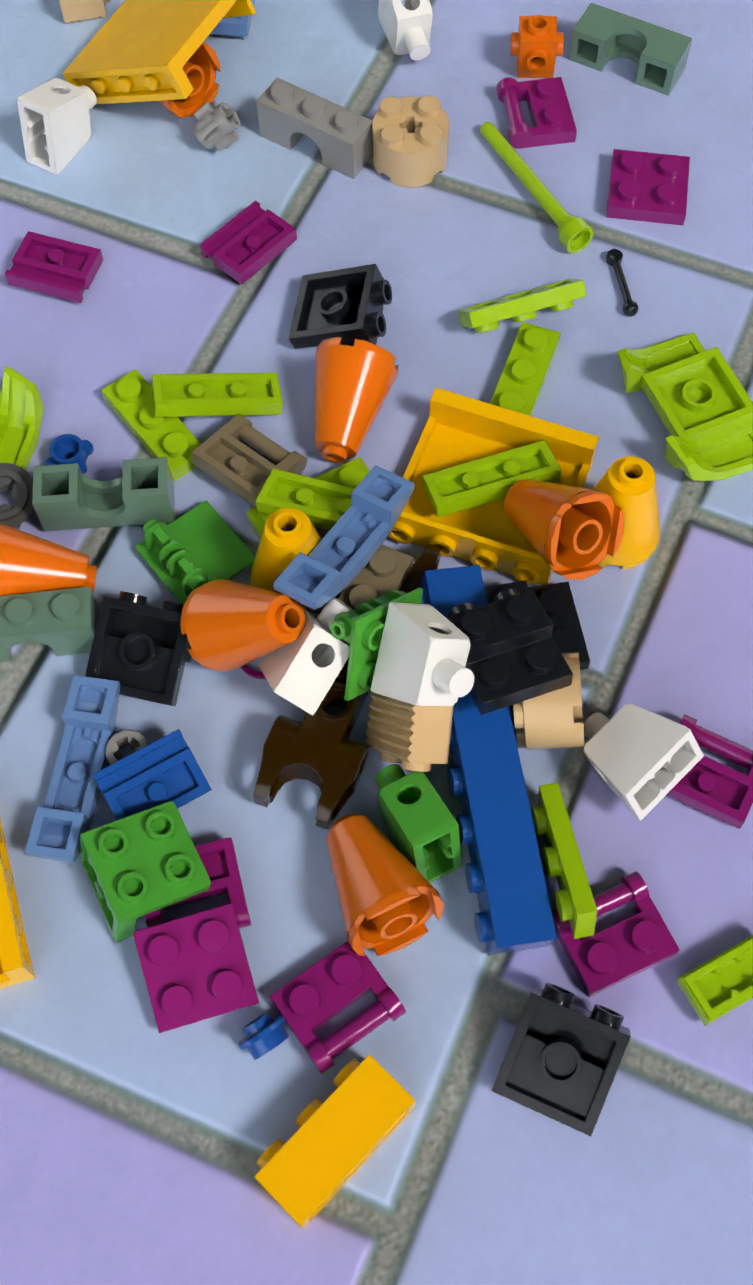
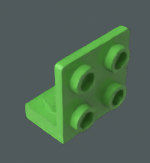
[79,801,211,943]

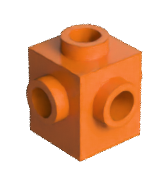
[510,15,564,78]

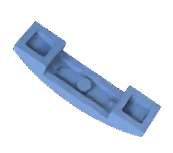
[273,465,414,610]
[24,675,120,863]

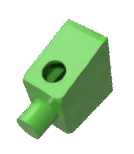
[375,764,462,883]

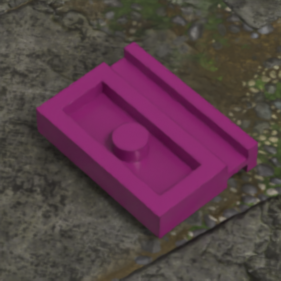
[200,200,297,285]
[4,231,103,303]

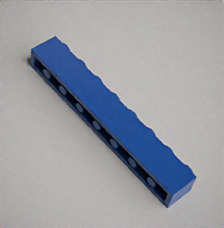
[414,565,557,956]

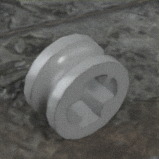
[106,730,148,765]

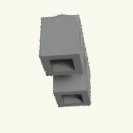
[256,78,373,179]

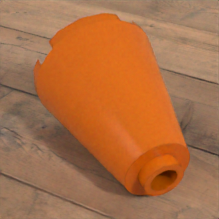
[158,42,221,118]
[315,337,399,463]
[504,479,624,580]
[0,523,97,596]
[180,579,305,671]
[326,814,444,956]

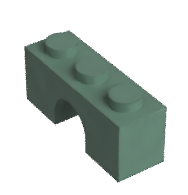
[569,3,692,96]
[32,457,175,531]
[0,587,100,662]

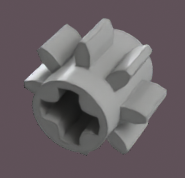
[193,100,240,152]

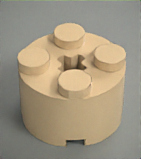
[372,95,449,188]
[513,652,584,750]

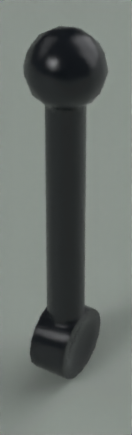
[606,249,639,317]

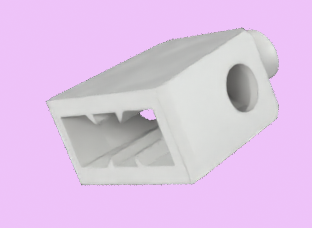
[378,0,433,60]
[17,78,97,175]
[258,597,354,716]
[370,602,474,706]
[583,703,704,821]

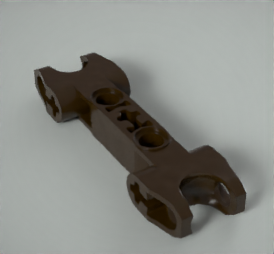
[253,543,442,830]

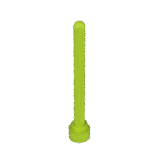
[480,122,594,253]

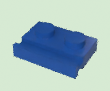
[93,729,212,820]

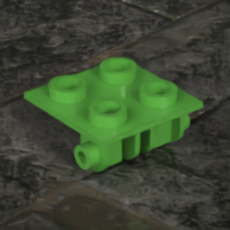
[135,500,255,604]
[330,588,423,701]

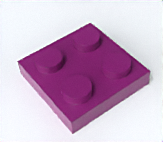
[606,149,690,225]
[133,902,259,1033]

